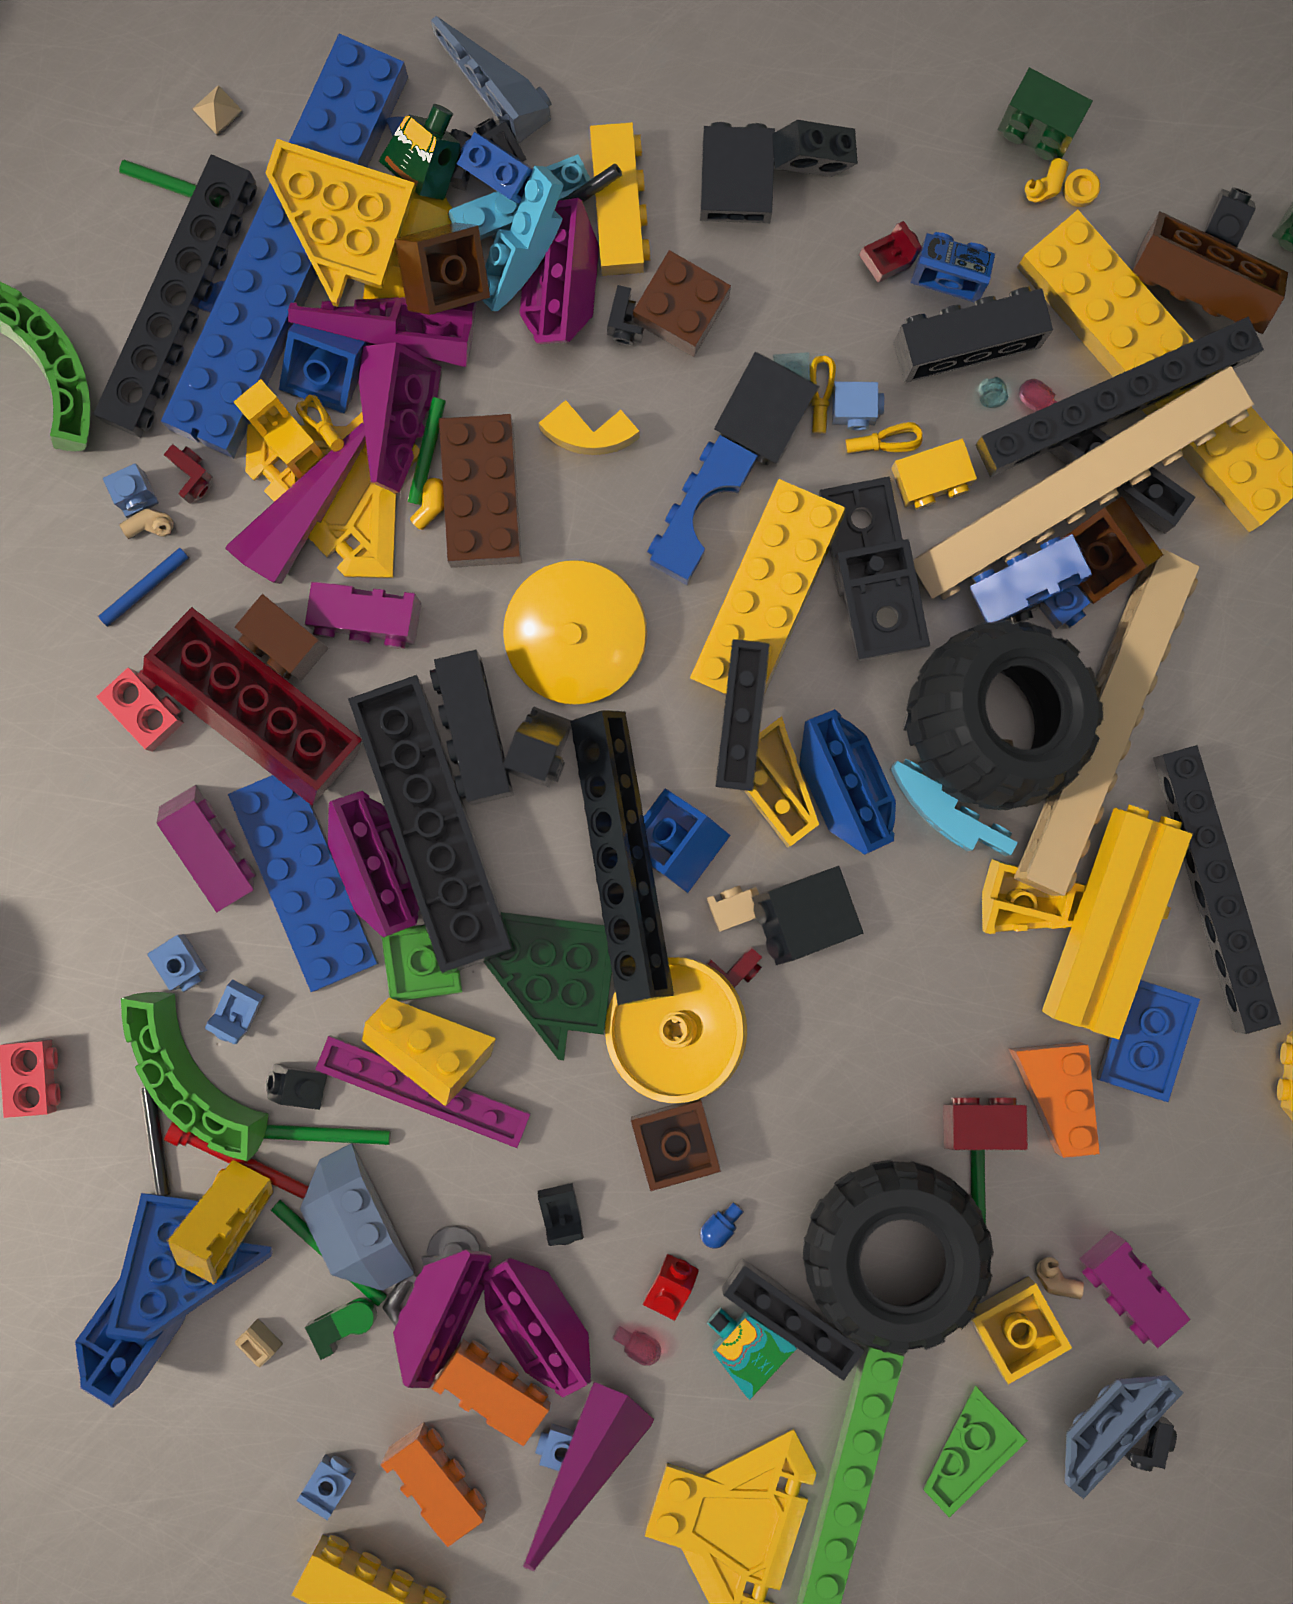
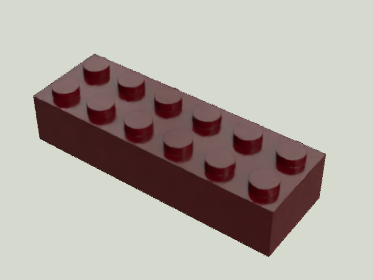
[142,607,362,806]

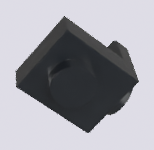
[1204,187,1256,247]
[266,1064,327,1110]
[537,1183,584,1246]
[1125,1417,1177,1471]

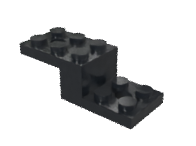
[819,476,930,661]

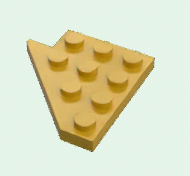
[265,139,416,307]

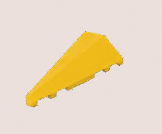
[982,859,1171,934]

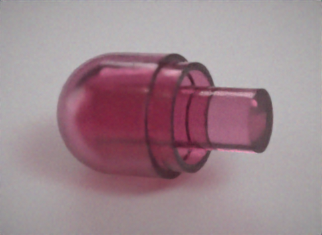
[1019,379,1057,412]
[612,1326,661,1366]

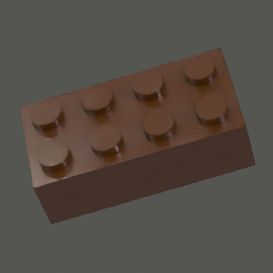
[1132,211,1288,334]
[439,414,522,568]

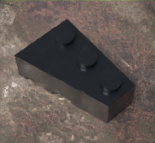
[503,707,571,787]

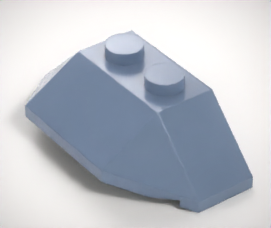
[300,1143,416,1291]
[1065,1375,1184,1499]

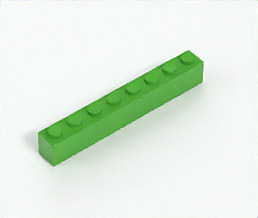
[796,1345,904,1604]

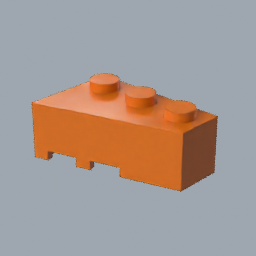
[1009,1042,1100,1158]
[432,1338,551,1447]
[380,1423,487,1547]

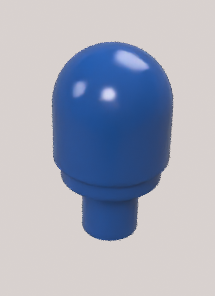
[700,1202,744,1249]

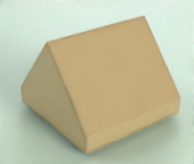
[235,1319,283,1368]

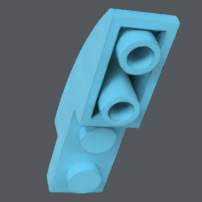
[448,154,591,240]
[483,165,564,311]
[890,759,1018,856]

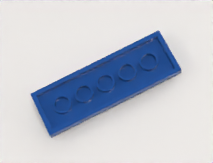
[228,775,379,992]

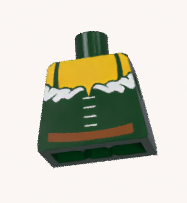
[379,104,461,200]

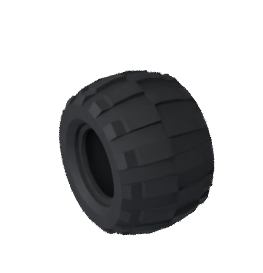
[906,621,1103,810]
[803,1160,994,1354]

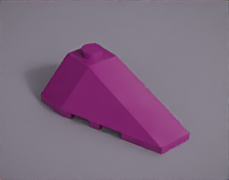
[359,342,442,493]

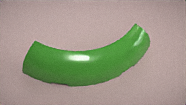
[0,282,91,451]
[121,992,268,1161]

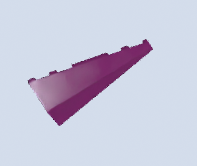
[288,297,477,367]
[225,423,366,584]
[522,1382,654,1571]

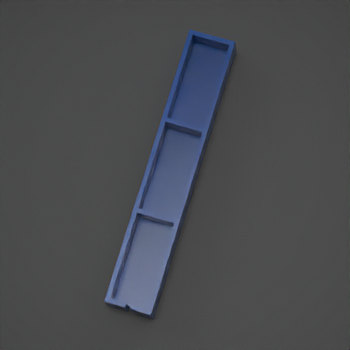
[161,33,408,458]

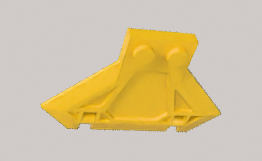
[246,412,420,578]
[645,1429,817,1604]

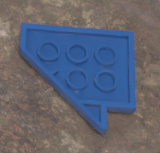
[106,1193,273,1343]

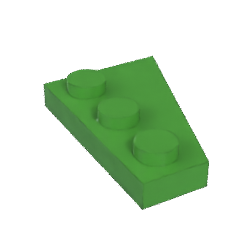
[923,1385,1027,1518]

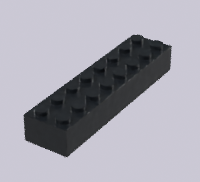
[348,675,514,975]

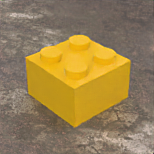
[971,1276,1072,1384]

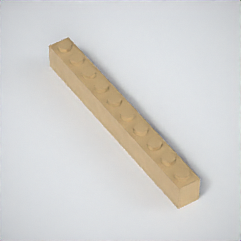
[913,366,1254,600]
[1014,548,1200,896]

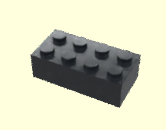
[894,287,1053,383]
[430,650,514,805]

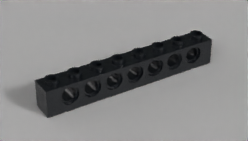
[93,154,257,438]
[975,317,1264,477]
[570,710,674,1005]
[1153,745,1281,1034]

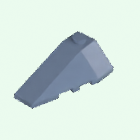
[431,16,552,144]

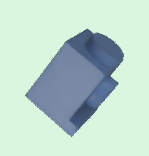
[102,463,159,518]
[535,1423,574,1471]
[297,1454,356,1521]

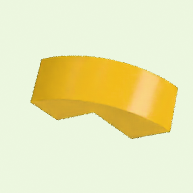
[234,379,325,480]
[538,400,639,455]

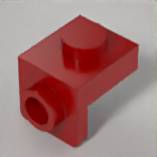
[642,1254,699,1321]

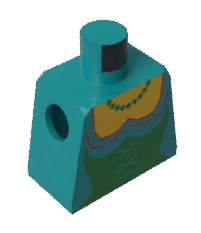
[707,1307,797,1400]

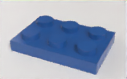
[1097,980,1200,1102]

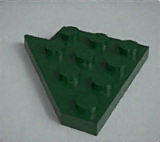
[484,912,612,1061]

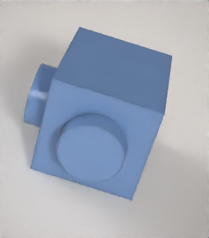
[832,382,885,431]
[147,934,207,992]

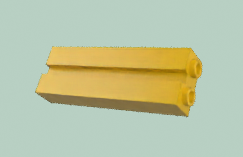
[1042,805,1192,1040]

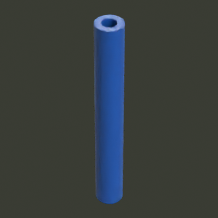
[98,547,189,627]

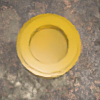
[1063,169,1100,207]

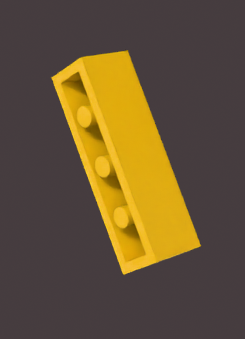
[590,122,650,276]

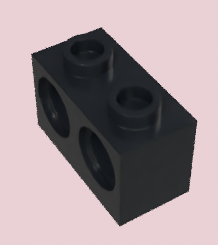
[772,120,858,177]

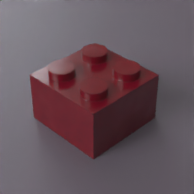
[943,1098,1028,1150]

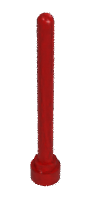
[164,1122,309,1200]

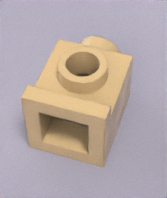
[706,885,759,932]

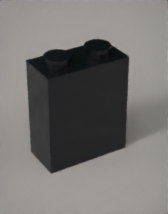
[700,122,775,223]
[714,352,820,466]
[751,866,864,965]

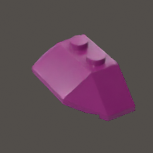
[519,198,599,345]
[328,791,419,938]
[393,1250,492,1388]
[482,1258,591,1398]

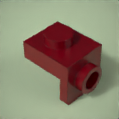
[859,221,922,283]
[164,444,212,504]
[706,947,762,988]

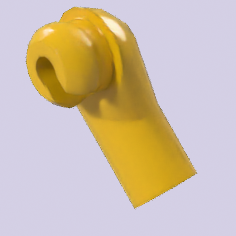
[1024,158,1069,203]
[410,478,444,530]

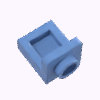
[205,979,264,1044]

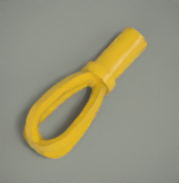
[810,356,836,434]
[295,395,344,451]
[845,422,923,453]

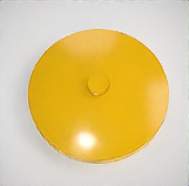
[503,560,647,704]
[605,957,747,1103]

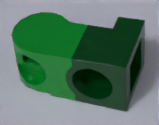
[305,1297,377,1360]

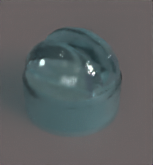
[979,376,1008,408]

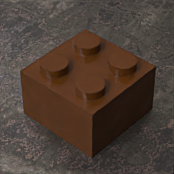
[395,222,490,315]
[633,250,731,357]
[1061,496,1164,604]
[234,594,328,681]
[631,1099,721,1192]

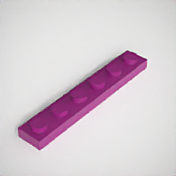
[315,1035,531,1148]

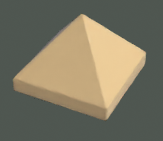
[193,85,243,136]

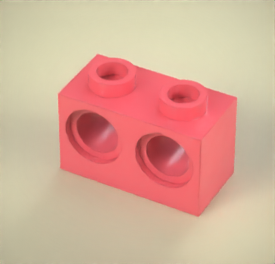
[96,667,184,752]
[0,1039,61,1118]

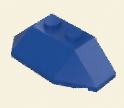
[799,709,896,855]
[75,1279,186,1408]

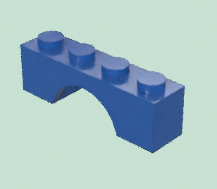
[647,435,757,585]

